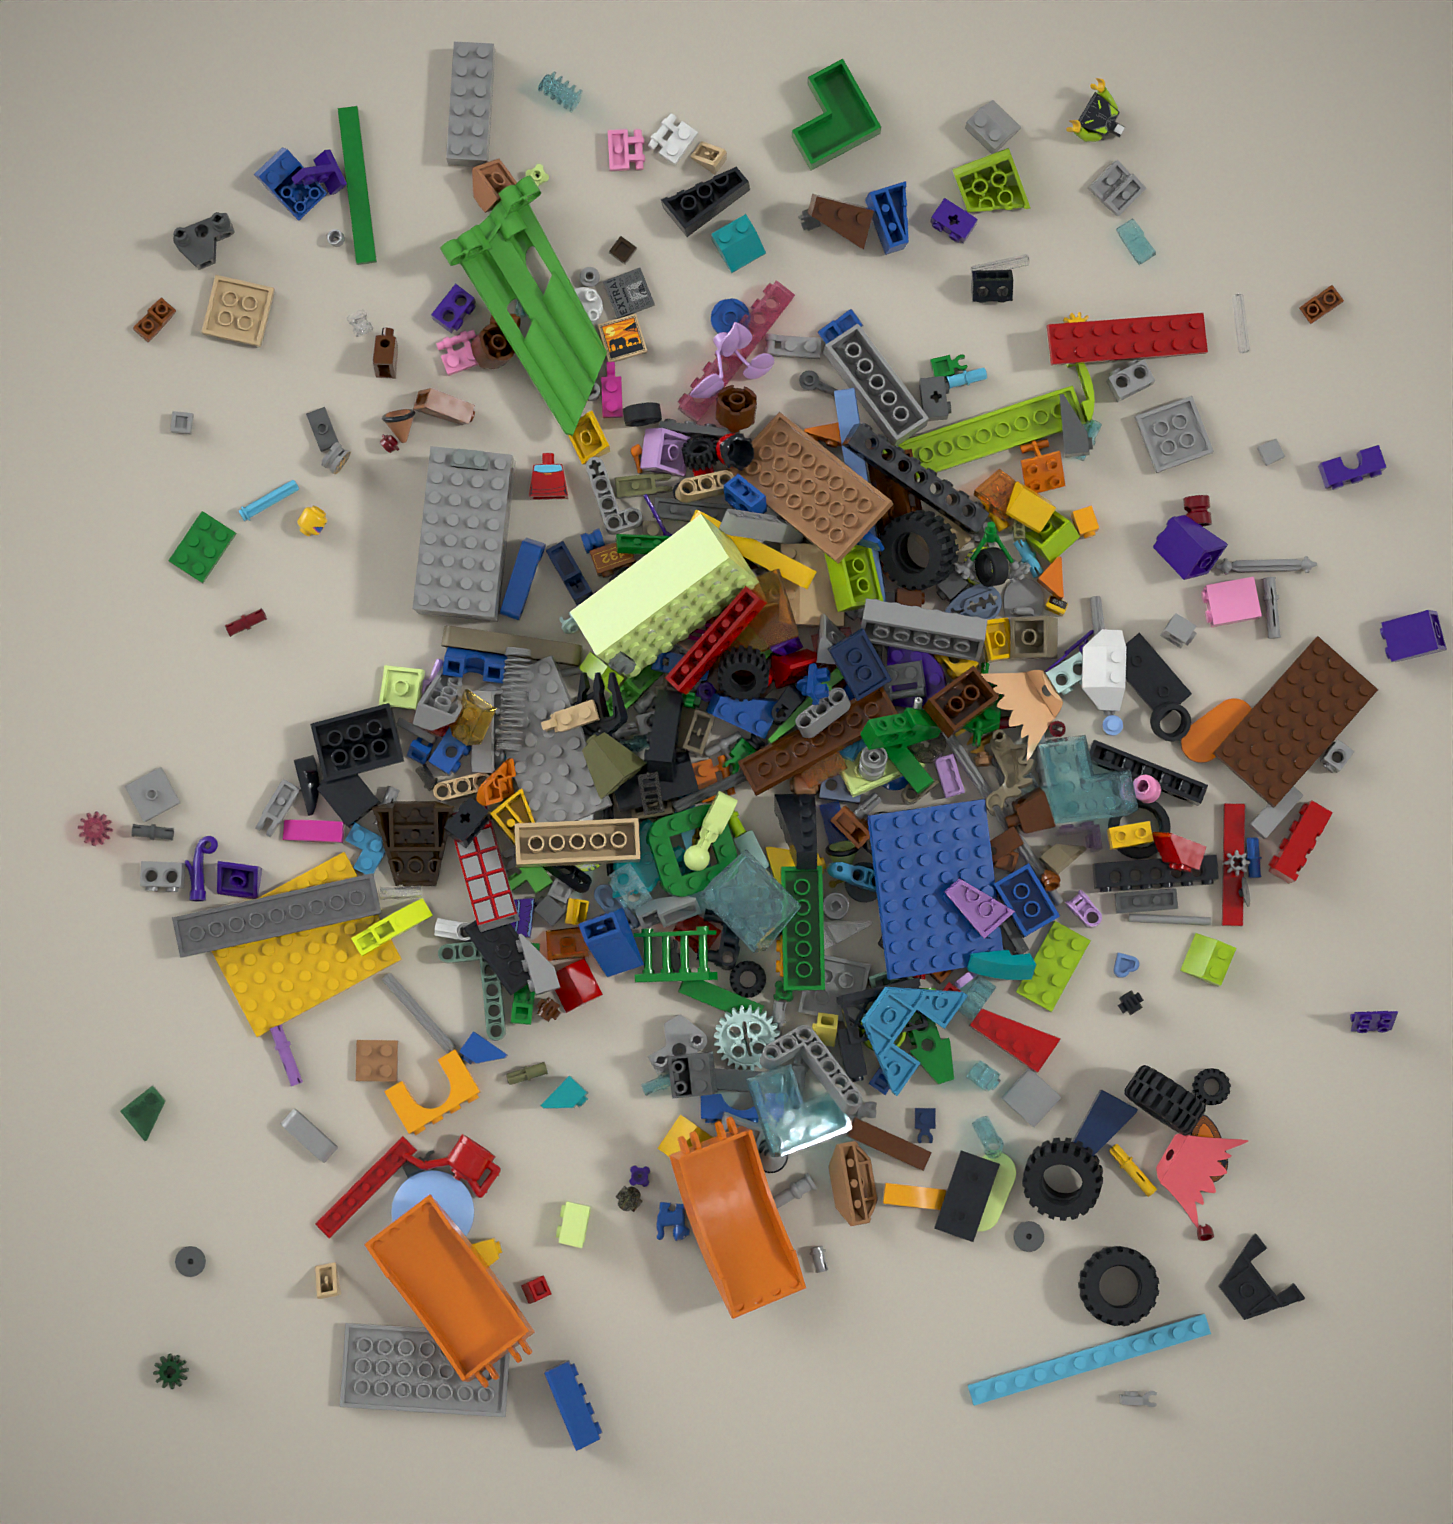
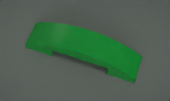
[510,943,540,1025]

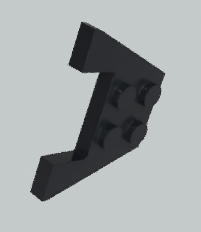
[1218,1233,1305,1320]

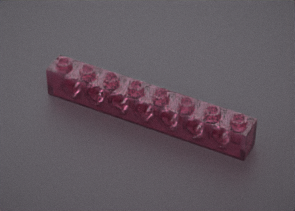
[678,280,795,424]

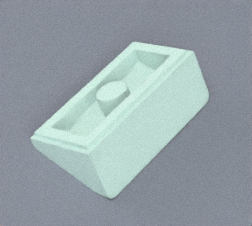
[734,830,770,876]

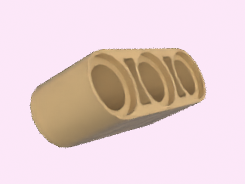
[675,470,734,502]
[433,772,490,802]

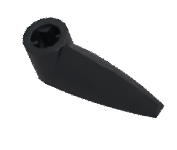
[294,755,319,816]

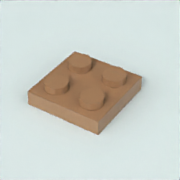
[356,1040,398,1082]

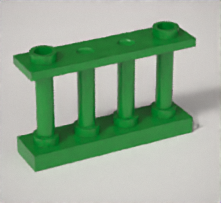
[634,926,718,982]

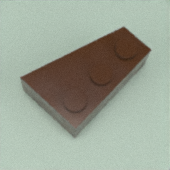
[807,193,874,250]

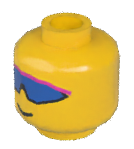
[297,505,327,537]

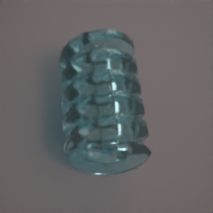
[538,71,583,113]

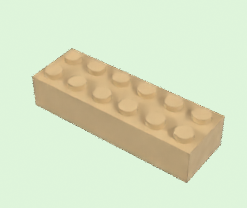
[514,818,640,868]

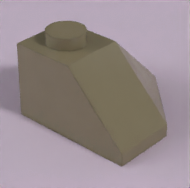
[1039,844,1087,875]

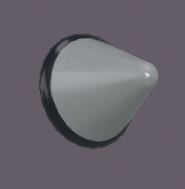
[758,1139,788,1173]

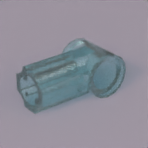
[972,1116,1004,1159]

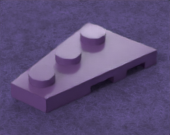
[944,878,1015,939]

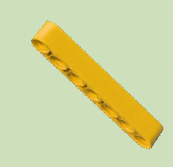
[690,509,817,590]

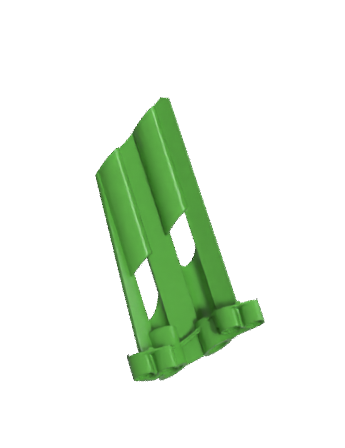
[440,175,607,436]

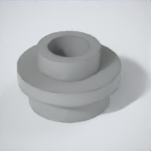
[580,267,600,287]

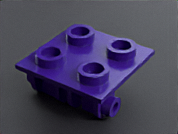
[1350,1011,1398,1033]

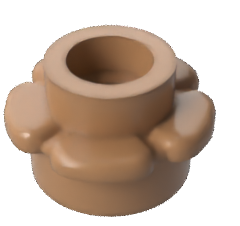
[973,752,993,767]

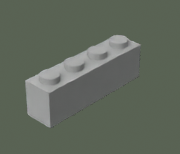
[471,690,504,773]

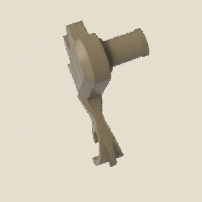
[985,730,1035,817]

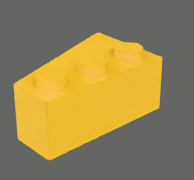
[490,788,535,846]

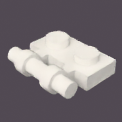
[648,113,698,166]

